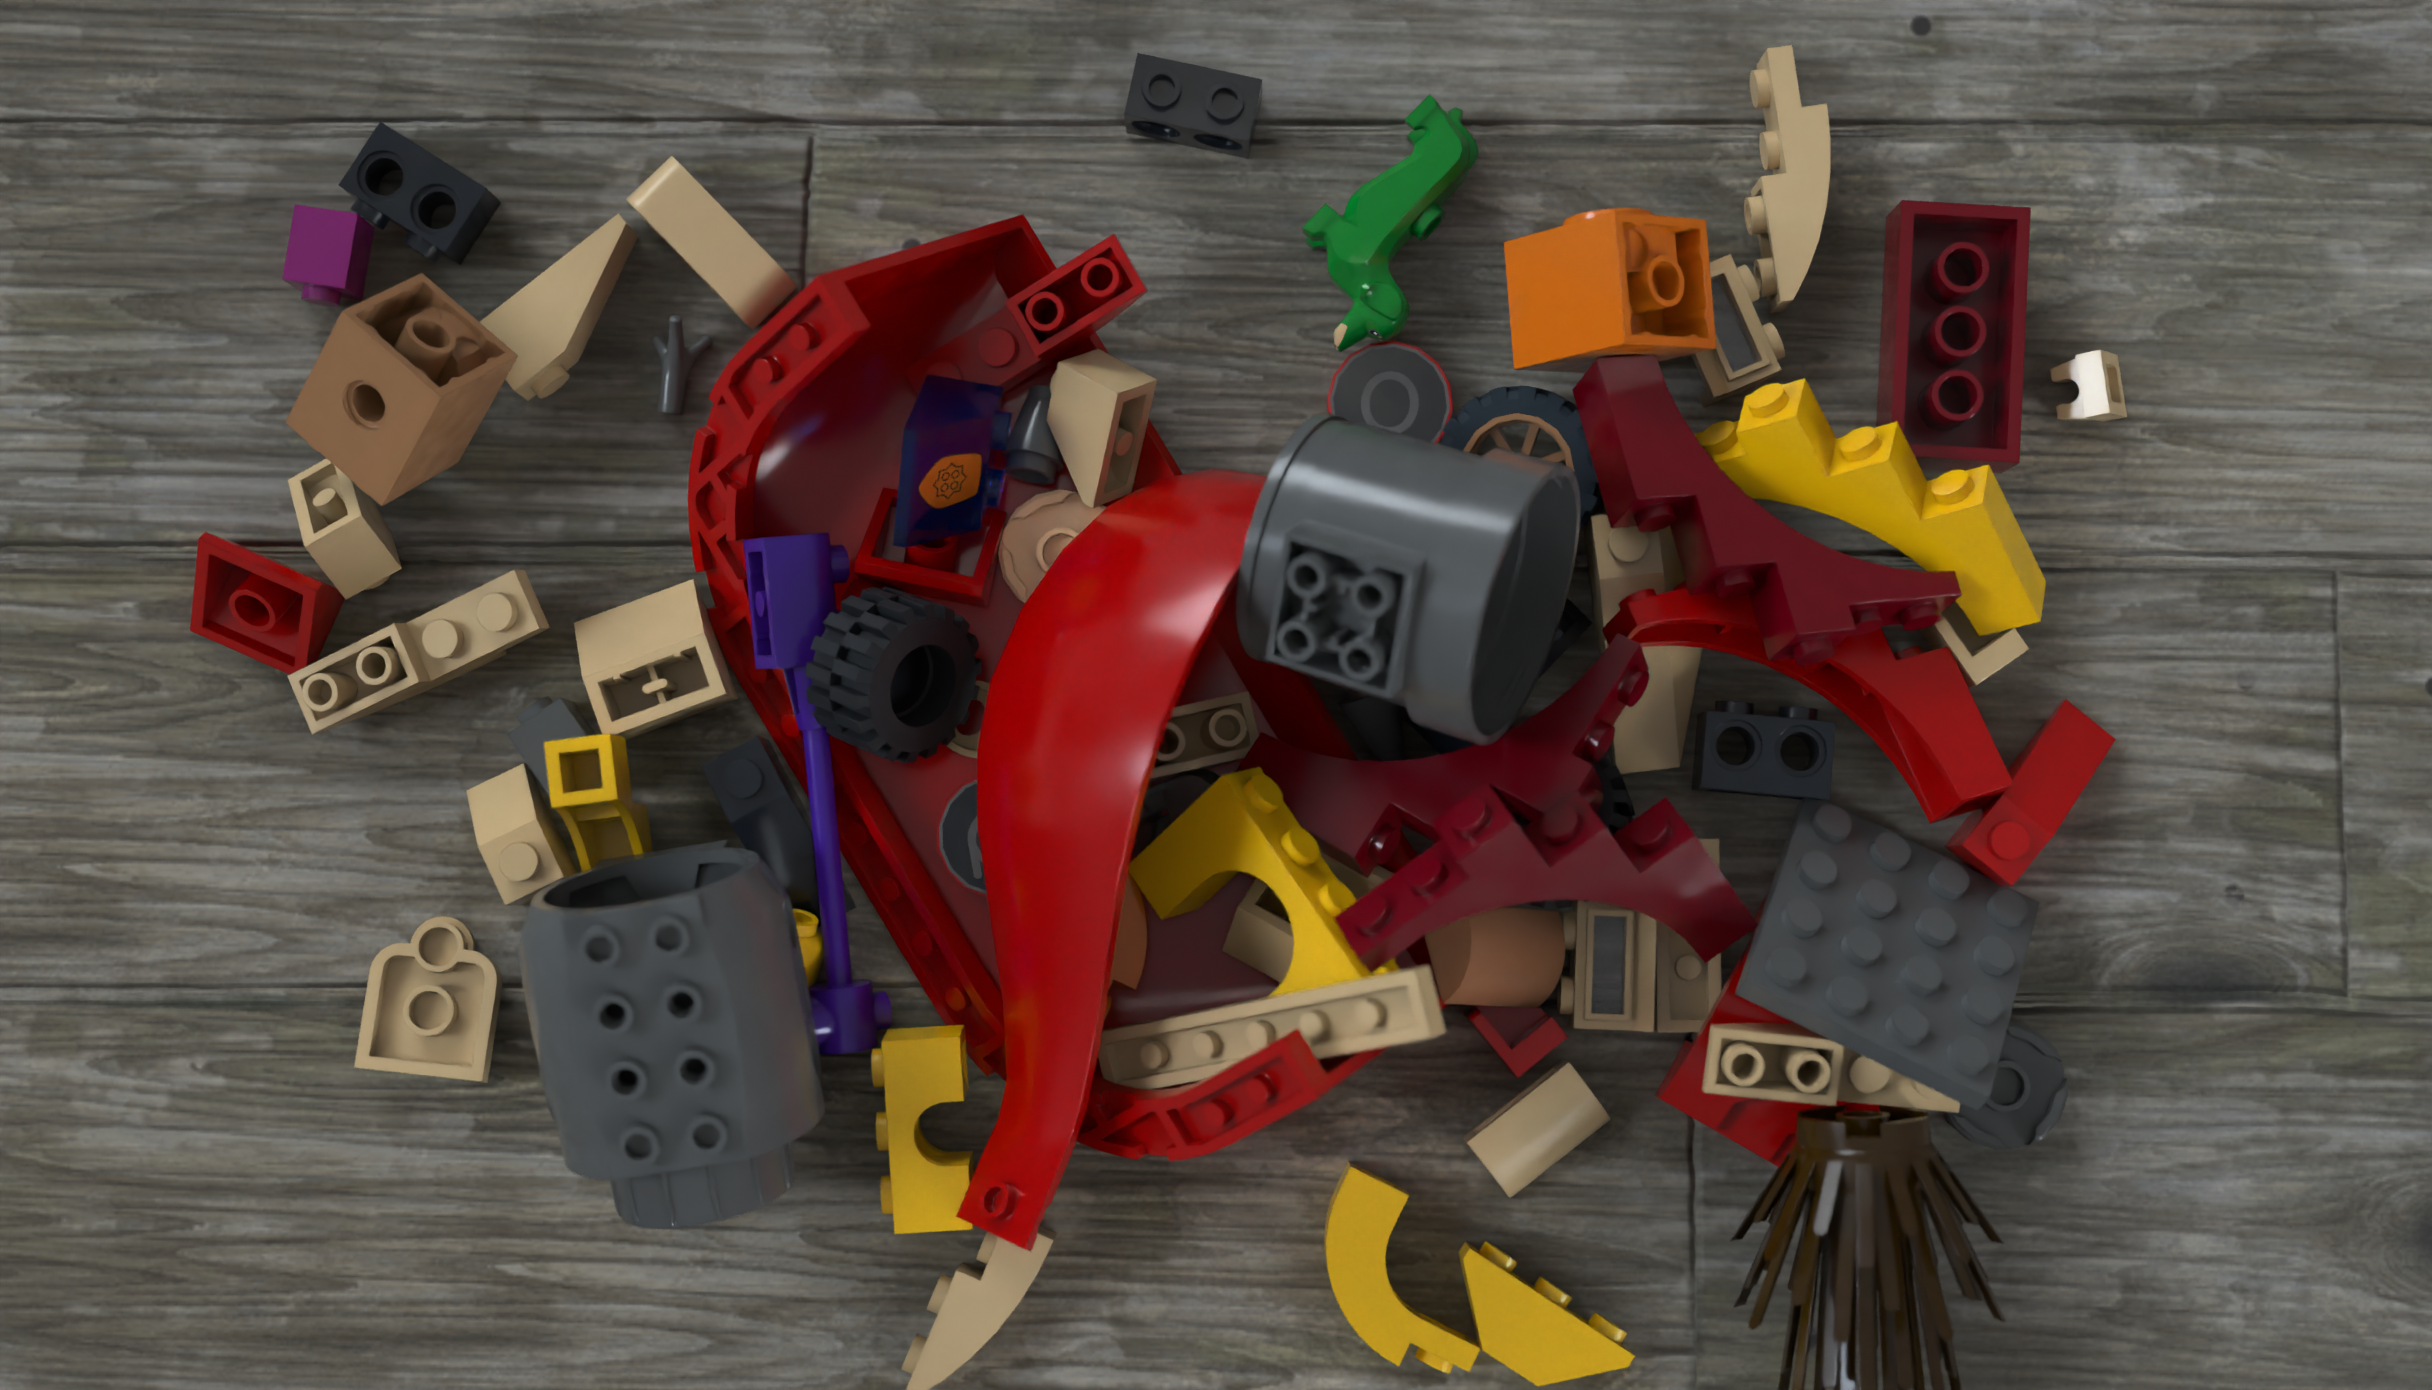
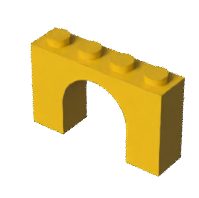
[1128,767,1400,997]

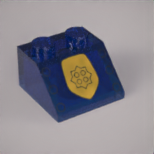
[893,374,1011,548]

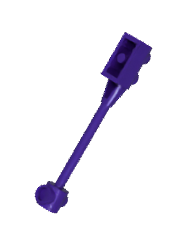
[743,532,892,1054]

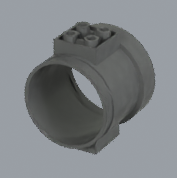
[1236,412,1581,745]

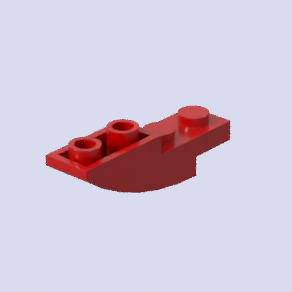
[903,234,1148,426]

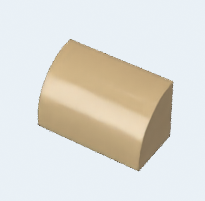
[1462,1059,1610,1199]

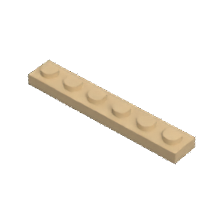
[1098,965,1446,1089]

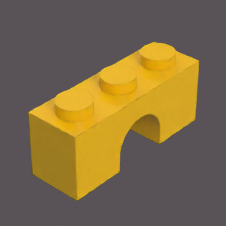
[871,1025,974,1234]

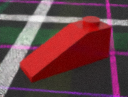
[1944,699,2116,887]

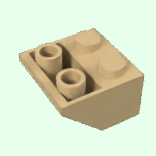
[574,579,738,740]

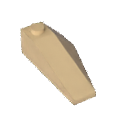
[1583,514,1703,774]

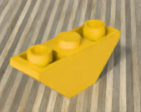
[1458,1241,1635,1386]

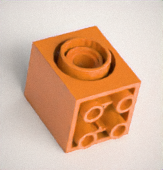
[1504,208,1717,373]

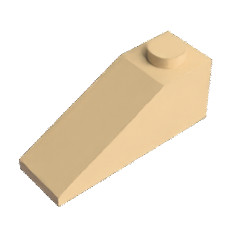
[480,213,638,401]

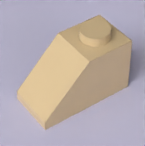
[1046,349,1157,508]
[288,458,402,600]
[466,763,578,905]

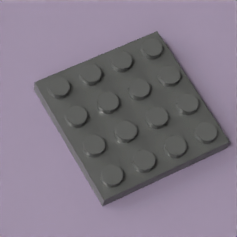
[1735,797,2040,1111]

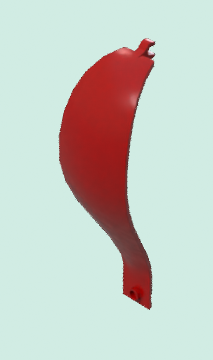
[956,469,1268,1251]

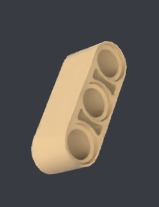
[626,156,798,330]

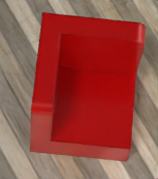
[1464,1005,1568,1078]

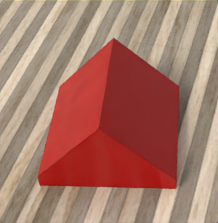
[854,487,1007,609]
[190,532,345,675]

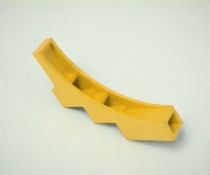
[1694,378,2046,636]

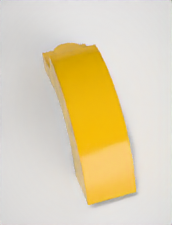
[1324,1161,1481,1374]

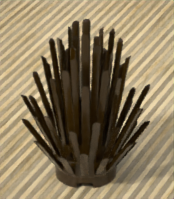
[1730,1105,2006,1390]

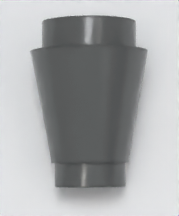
[1002,385,1064,485]

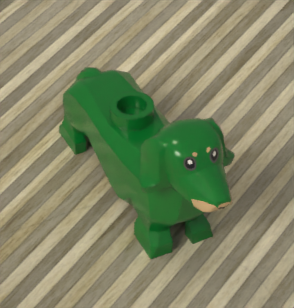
[1302,94,1479,352]

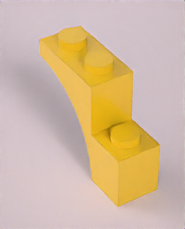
[544,733,653,872]

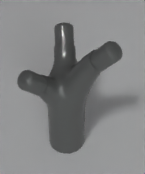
[652,315,713,415]

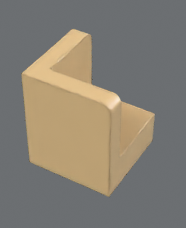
[1920,601,2029,688]

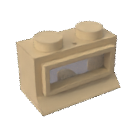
[1683,254,1785,408]
[1557,900,1657,1032]

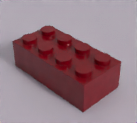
[1876,200,2031,474]

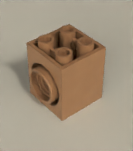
[285,273,518,506]

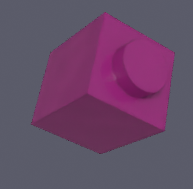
[282,204,375,307]

